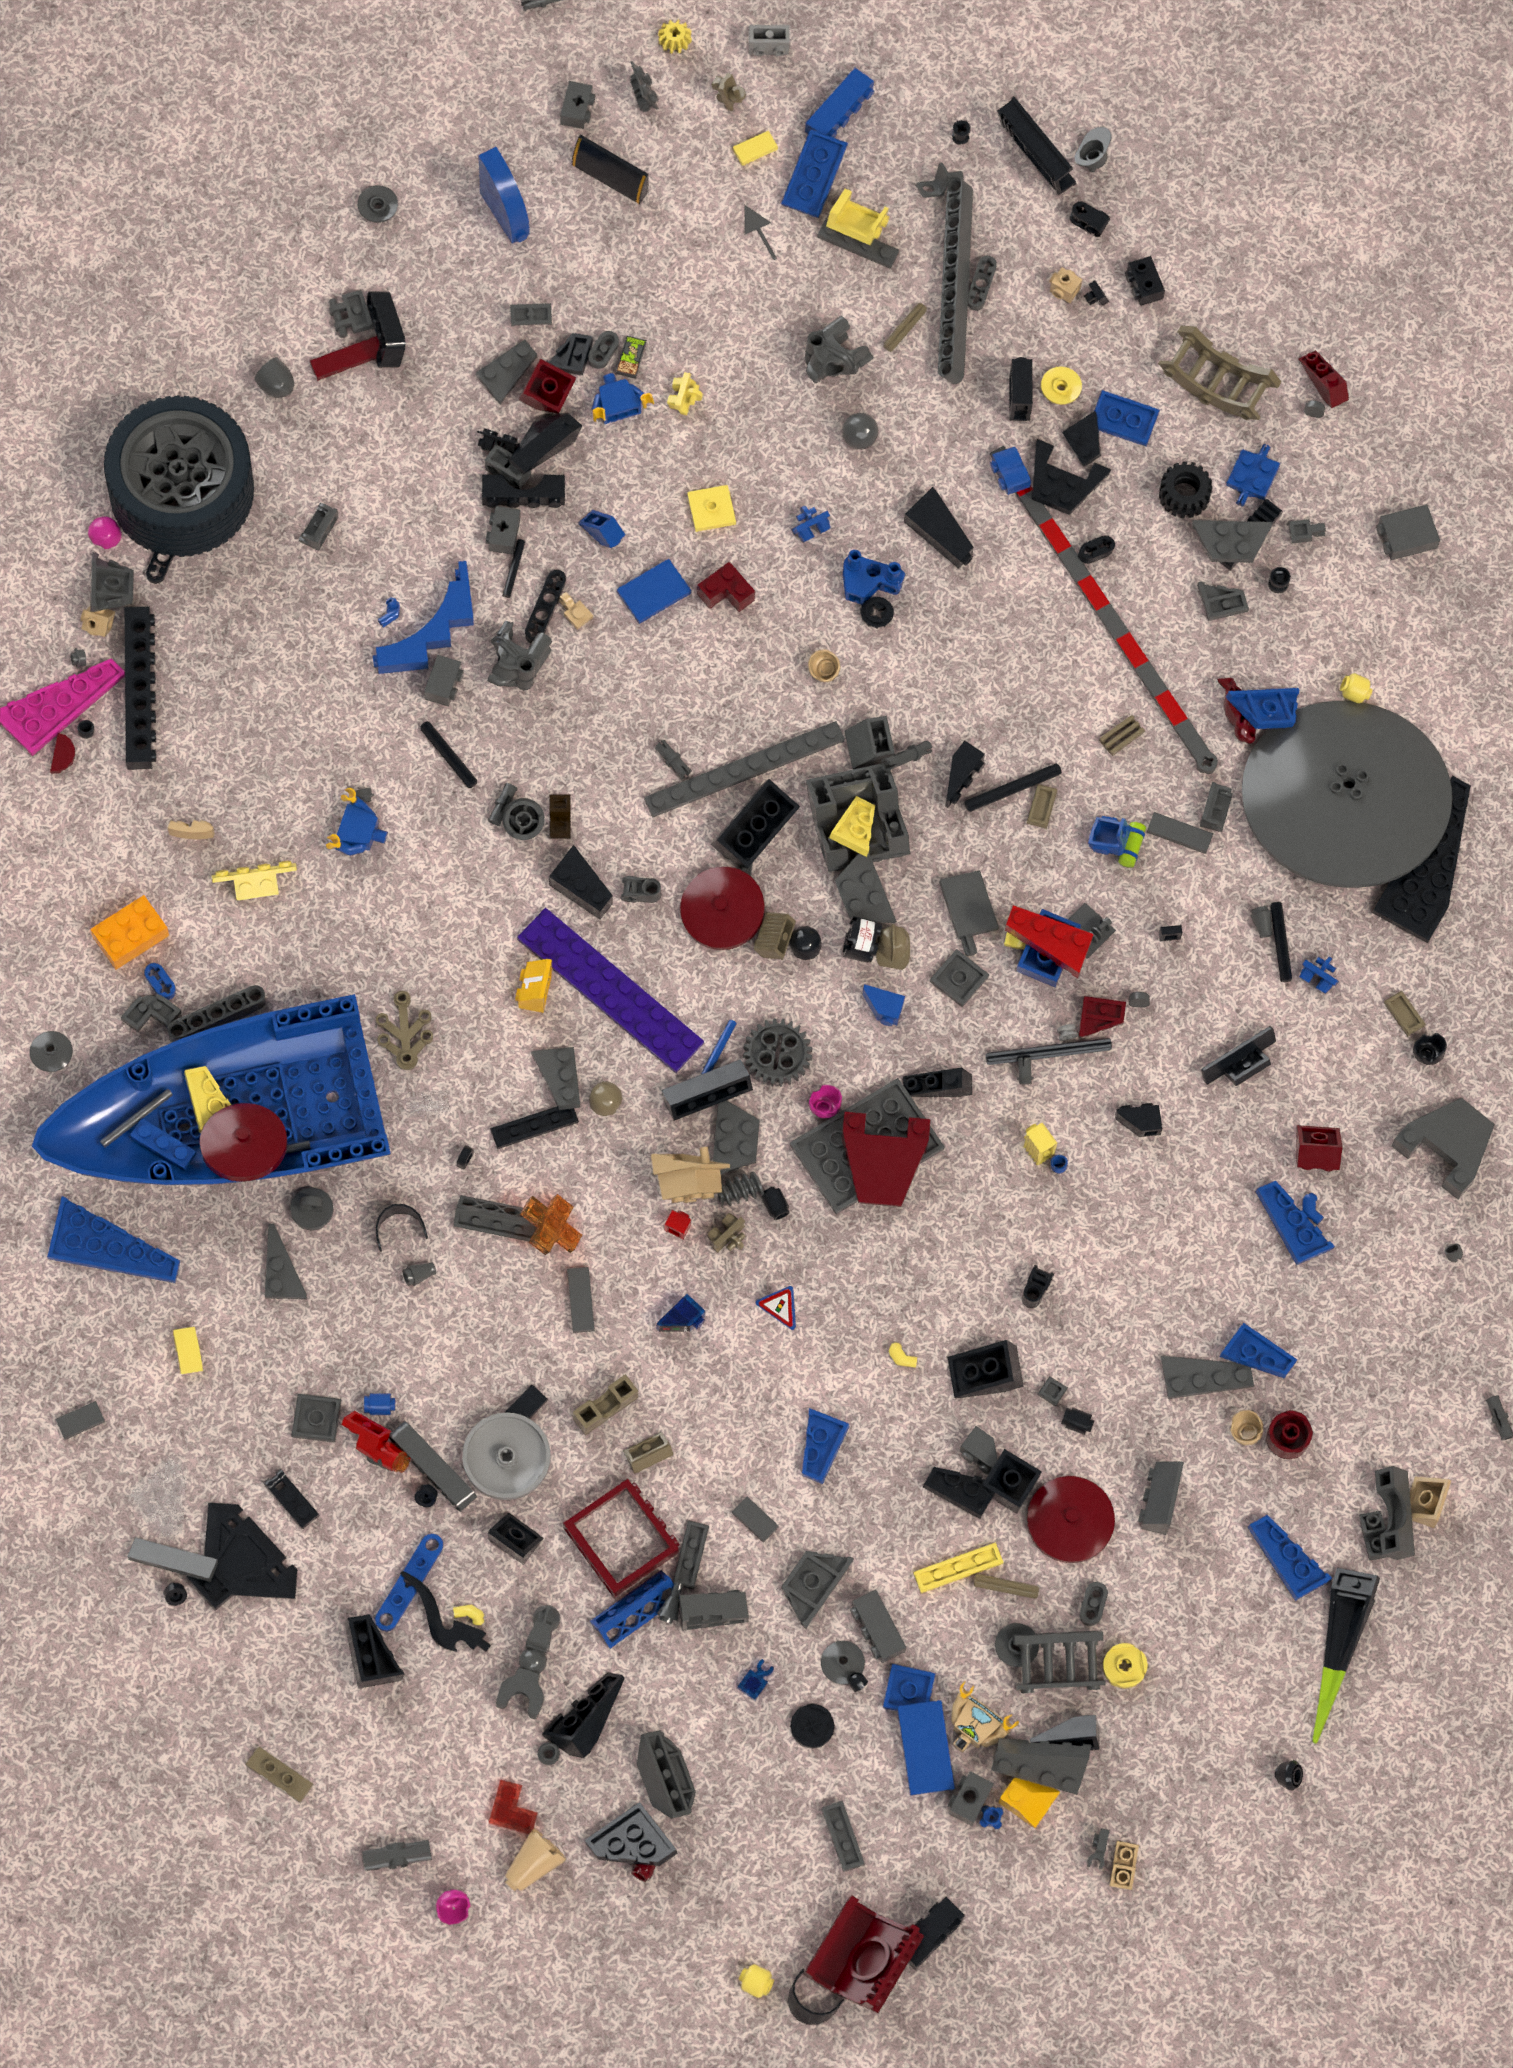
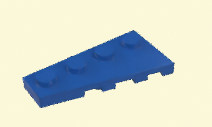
[1255,1181,1335,1265]
[1247,1515,1333,1601]

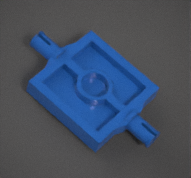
[1226,444,1280,507]

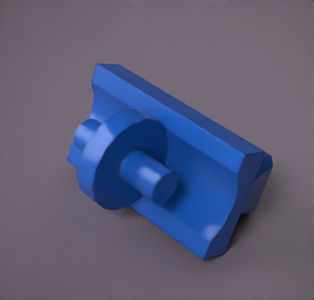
[791,505,831,543]
[1299,956,1339,994]

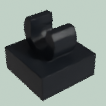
[1084,280,1109,306]

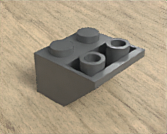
[844,715,895,770]

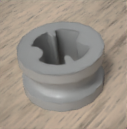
[1057,1024,1078,1041]

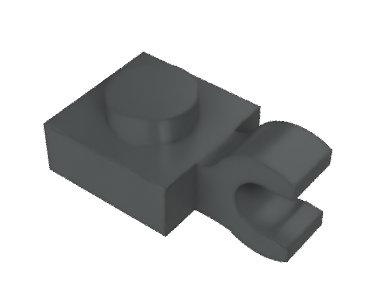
[1289,519,1326,544]
[1087,1828,1110,1870]

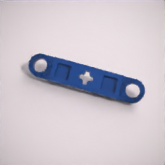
[375,1534,443,1632]

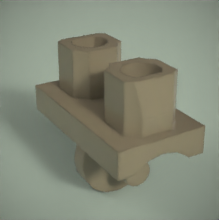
[712,73,746,111]
[707,1213,746,1253]

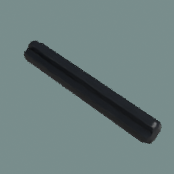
[420,721,477,789]
[1270,902,1292,983]

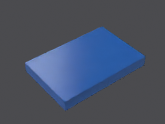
[1094,390,1160,447]
[617,559,692,624]

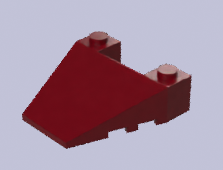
[842,1112,931,1207]

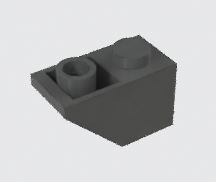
[960,1426,998,1475]

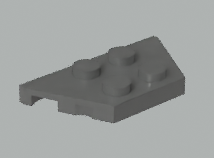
[1192,520,1272,563]
[90,552,134,612]
[834,852,897,923]
[713,1101,760,1174]
[781,1551,854,1629]

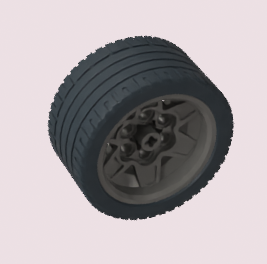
[104,395,254,557]

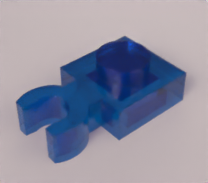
[737,1659,774,1701]

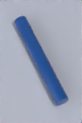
[701,1020,737,1074]

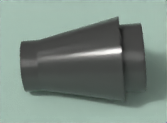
[1250,906,1273,938]
[402,1262,436,1286]

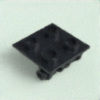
[477,428,520,454]

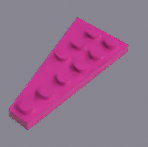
[0,659,125,756]

